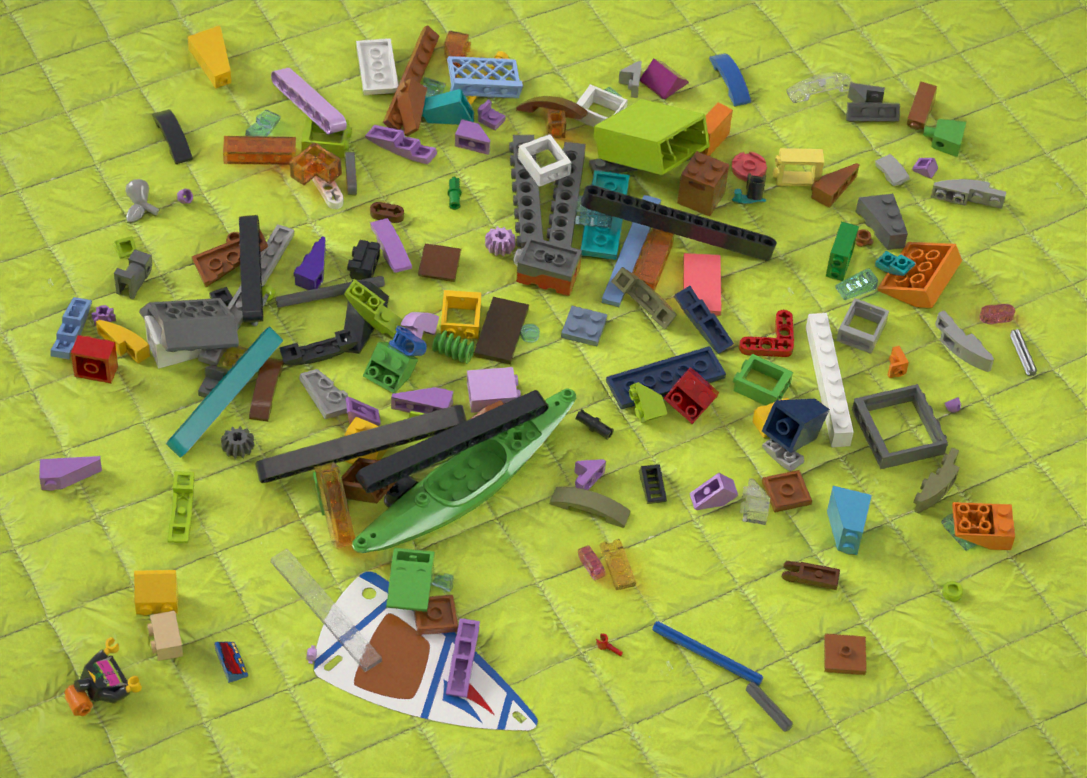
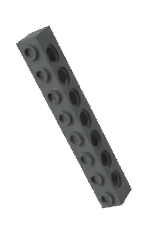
[509,135,543,249]
[547,142,586,247]

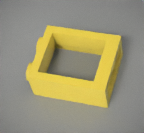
[773,148,824,187]

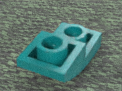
[875,251,915,276]

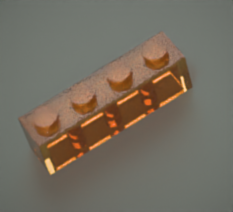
[223,136,297,165]
[632,228,675,291]
[314,462,355,549]

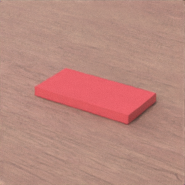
[683,253,721,315]

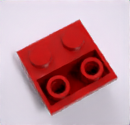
[664,367,719,424]

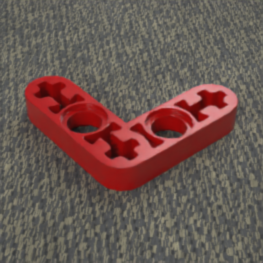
[739,310,794,357]

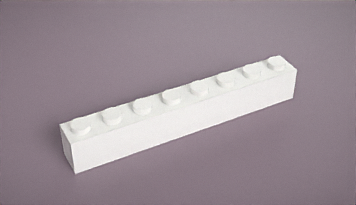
[806,313,854,447]

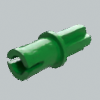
[447,176,462,210]

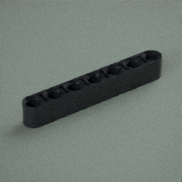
[239,215,264,323]

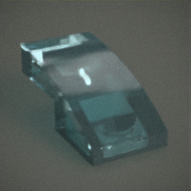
[245,109,281,143]

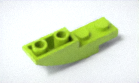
[344,279,406,338]

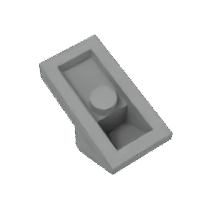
[619,61,642,98]

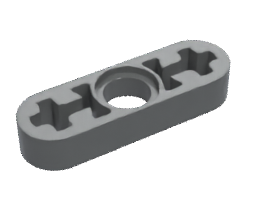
[345,152,357,195]

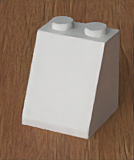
[144,315,202,369]

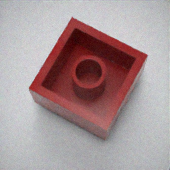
[71,335,118,384]

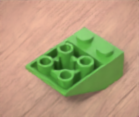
[386,548,435,612]

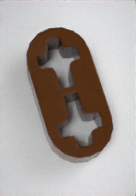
[370,202,404,223]

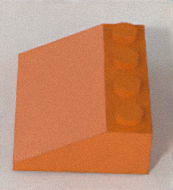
[877,242,962,308]

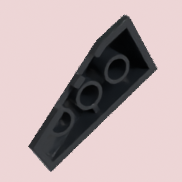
[344,280,389,354]

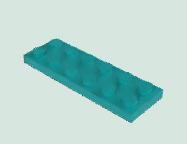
[581,170,630,260]

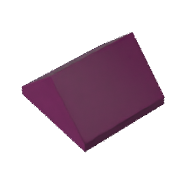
[640,58,689,100]

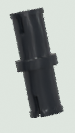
[575,409,614,440]

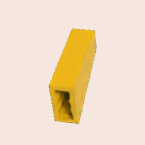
[188,26,231,89]

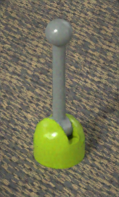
[251,285,276,326]

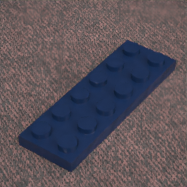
[606,346,726,410]

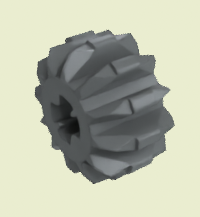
[221,426,255,459]

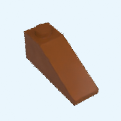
[397,78,427,137]
[811,163,859,208]

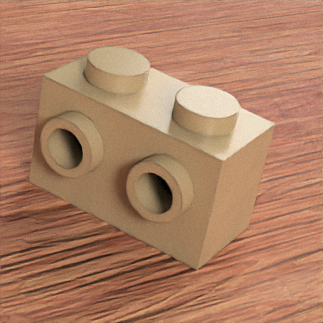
[147,611,183,661]

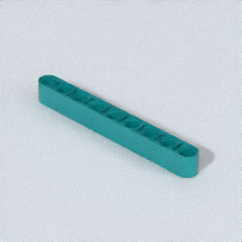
[166,326,283,458]

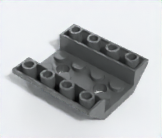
[139,298,239,352]

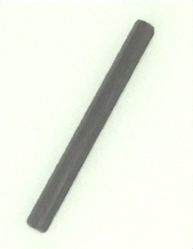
[275,276,385,307]

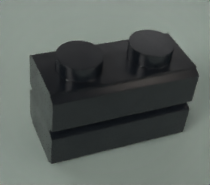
[347,240,380,280]

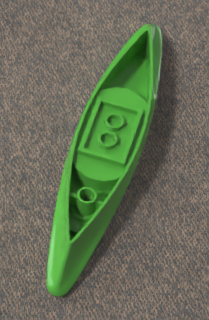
[352,388,576,553]

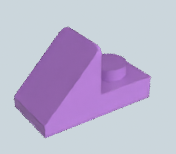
[346,396,381,426]
[574,459,606,490]

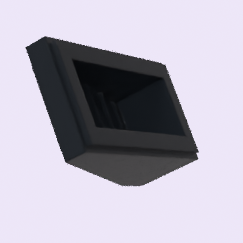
[639,464,667,504]

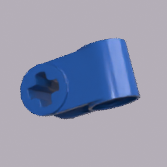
[389,326,427,356]

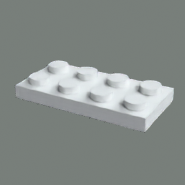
[356,39,398,95]

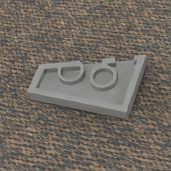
[299,369,348,419]

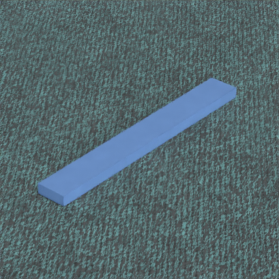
[602,195,661,307]

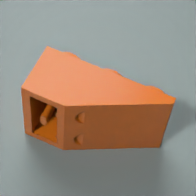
[952,502,1015,550]

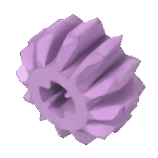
[485,226,516,257]

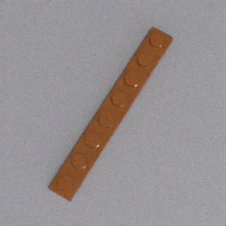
[383,25,439,130]

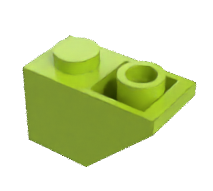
[629,382,668,423]

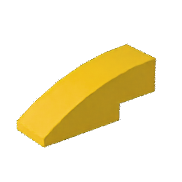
[96,320,150,364]

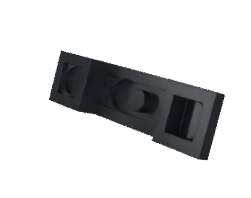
[152,109,193,164]
[279,327,358,365]

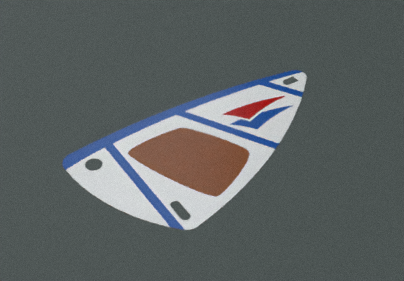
[314,571,538,730]

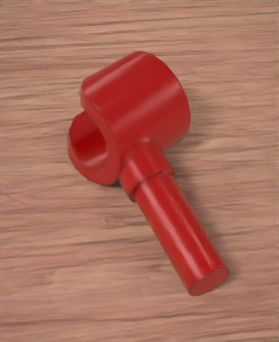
[596,633,623,657]

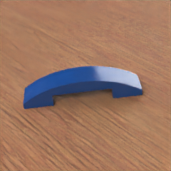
[709,53,751,106]

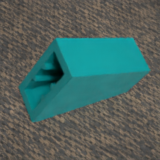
[422,89,474,125]

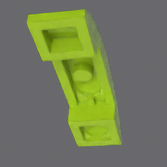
[167,471,195,543]

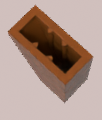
[907,81,937,130]

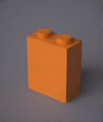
[700,102,733,156]

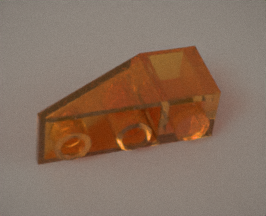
[444,30,471,78]
[543,108,566,138]

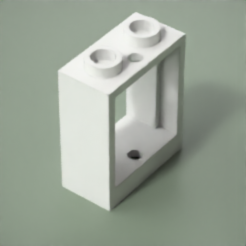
[576,85,628,127]
[518,134,572,187]

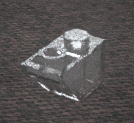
[740,478,770,525]

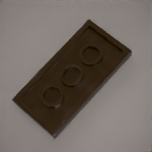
[474,297,529,365]

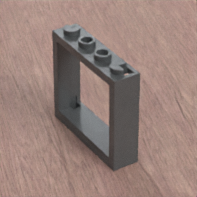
[852,384,948,469]

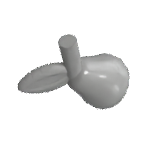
[125,179,159,223]

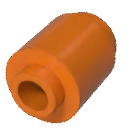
[64,684,93,716]

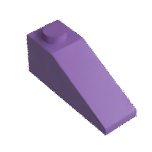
[391,387,453,414]
[40,456,102,491]

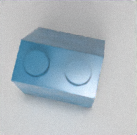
[827,486,872,555]

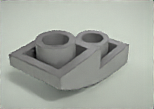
[875,154,910,186]
[762,439,804,472]

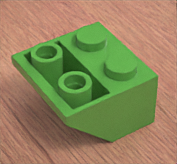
[363,342,419,393]

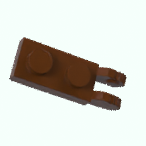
[782,560,840,590]

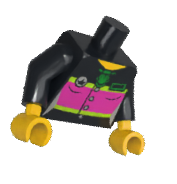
[74,637,142,703]

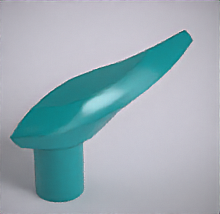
[732,189,766,203]

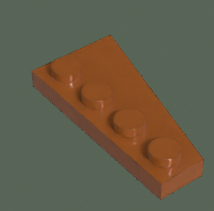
[192,230,268,288]

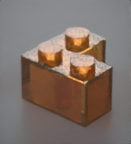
[290,142,342,185]

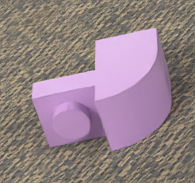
[401,312,439,339]

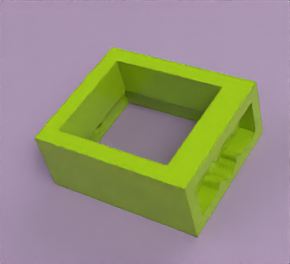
[301,116,352,158]

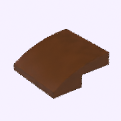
[418,243,462,282]

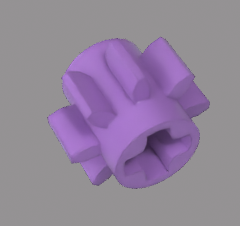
[92,305,116,326]

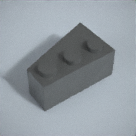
[856,194,908,250]

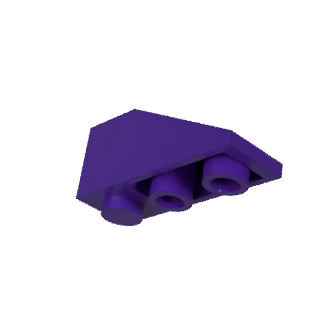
[293,236,326,290]

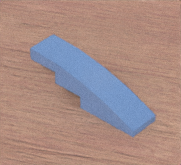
[51,297,92,359]

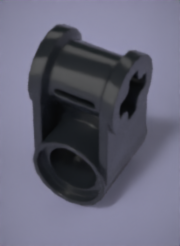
[746,173,766,200]
[384,476,419,507]

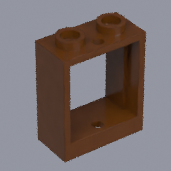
[336,458,397,504]

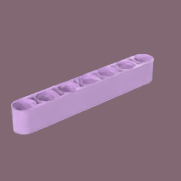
[271,67,347,134]

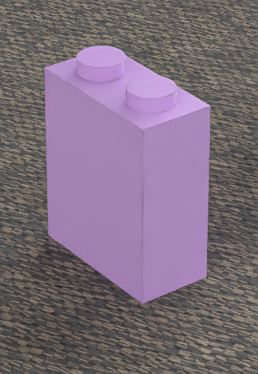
[467,367,521,413]

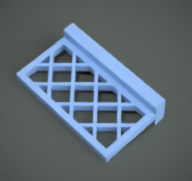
[447,56,523,98]

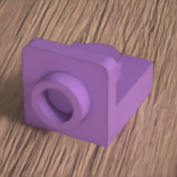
[477,100,506,131]

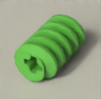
[432,330,474,364]

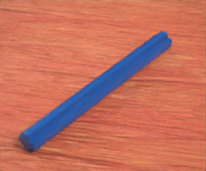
[652,621,764,686]

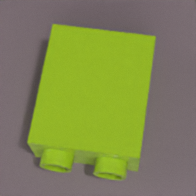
[594,99,710,175]

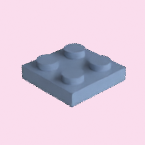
[561,306,608,347]

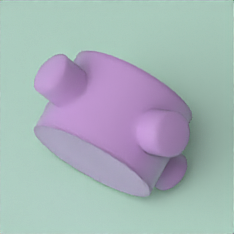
[306,645,317,664]

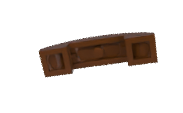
[516,96,588,120]
[249,358,284,422]

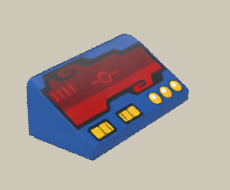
[214,642,248,683]

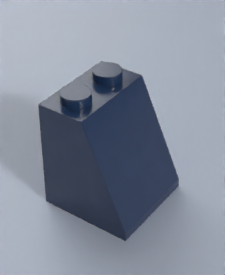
[762,398,830,453]

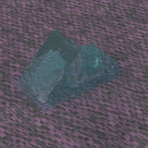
[423,77,446,98]

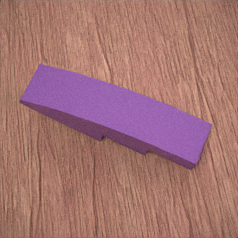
[365,125,437,164]
[370,218,412,273]
[446,618,480,698]

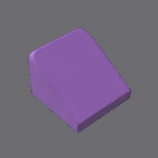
[912,158,938,178]

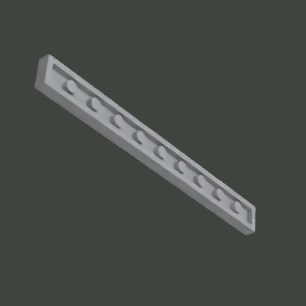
[198,224,294,366]

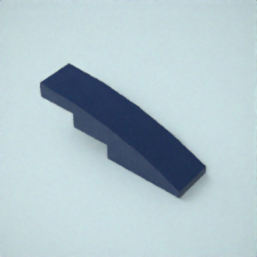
[674,286,734,354]

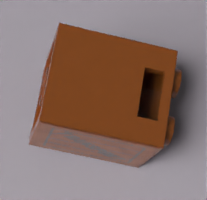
[677,151,729,217]

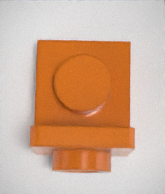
[888,345,909,378]

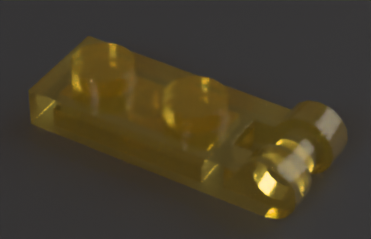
[600,539,636,590]

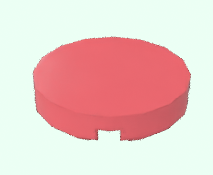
[731,152,767,181]

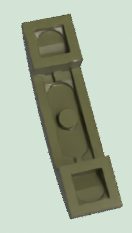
[611,267,677,329]
[549,487,631,528]

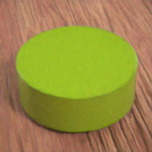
[942,581,963,602]

